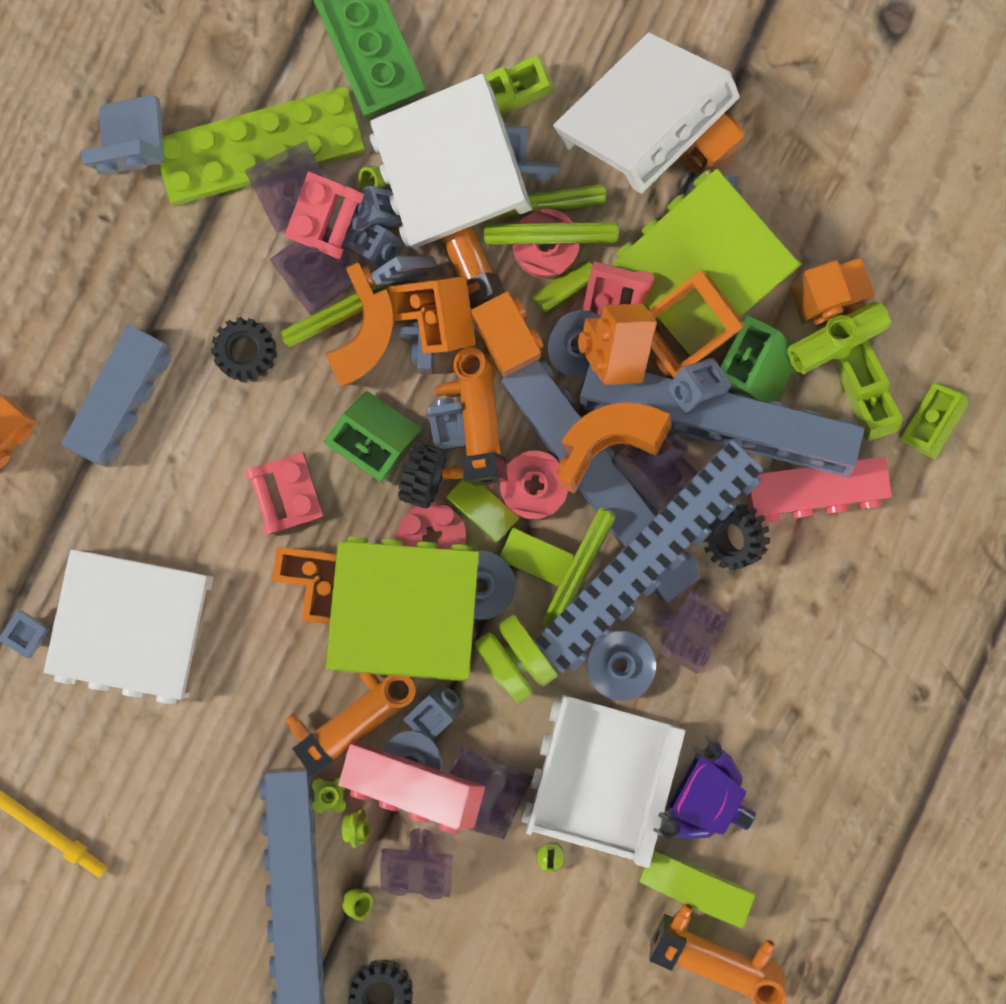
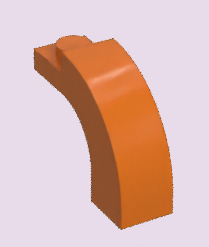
[325,262,393,387]
[557,403,672,493]

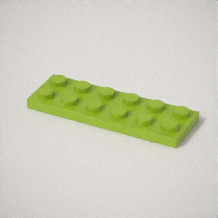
[159,86,366,206]

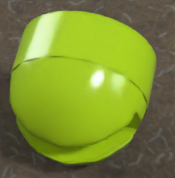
[358,165,387,190]
[536,842,564,872]
[342,889,373,920]

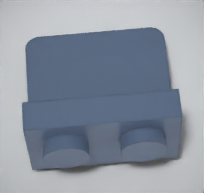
[81,95,164,175]

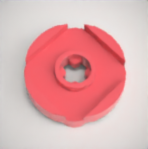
[512,209,580,279]
[500,451,568,520]
[398,502,467,550]

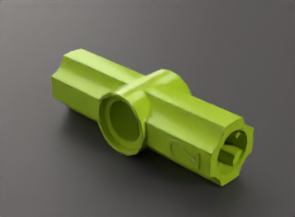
[787,301,892,375]

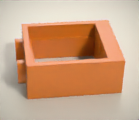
[648,270,746,378]

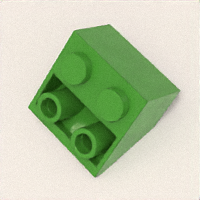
[719,315,794,403]
[323,390,423,485]

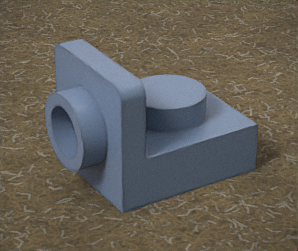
[351,185,403,231]
[342,224,403,267]
[398,322,435,374]
[668,358,732,414]
[403,683,464,740]

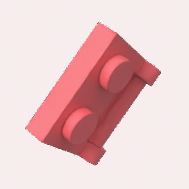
[284,171,365,259]
[583,262,654,317]
[245,452,325,536]

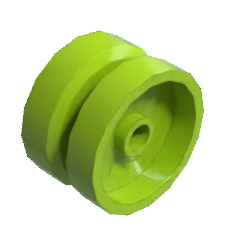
[474,614,558,705]

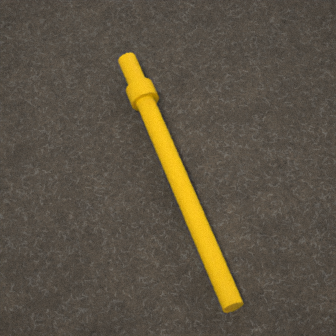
[0,790,108,879]

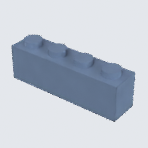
[60,324,172,467]

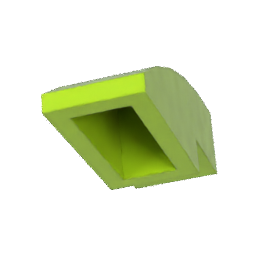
[484,54,556,115]
[834,336,903,442]
[639,849,756,929]

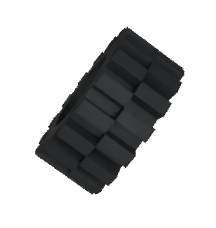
[211,317,277,383]
[398,442,447,509]
[702,504,770,570]
[348,959,413,1004]

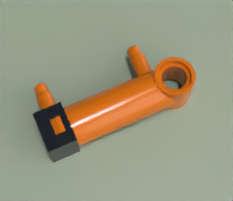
[442,226,505,309]
[434,347,508,486]
[286,673,418,777]
[649,904,786,1004]

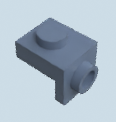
[427,398,465,450]

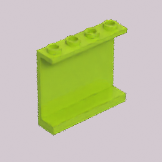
[612,169,802,356]
[325,537,479,681]

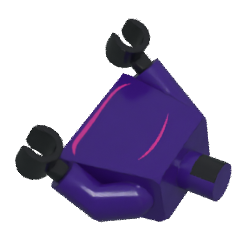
[653,735,756,839]

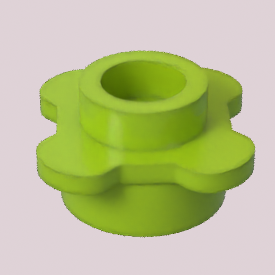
[312,778,347,813]
[342,809,371,848]

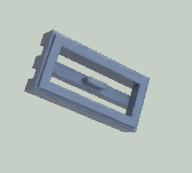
[371,256,438,285]

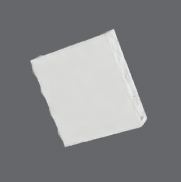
[553,32,740,194]
[370,73,533,254]
[43,549,214,704]
[521,694,685,868]

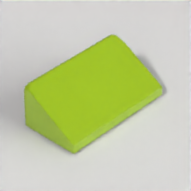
[531,261,593,317]
[900,382,968,460]
[446,479,520,543]
[500,528,575,587]

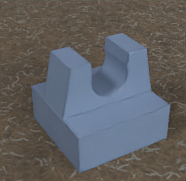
[0,610,51,658]

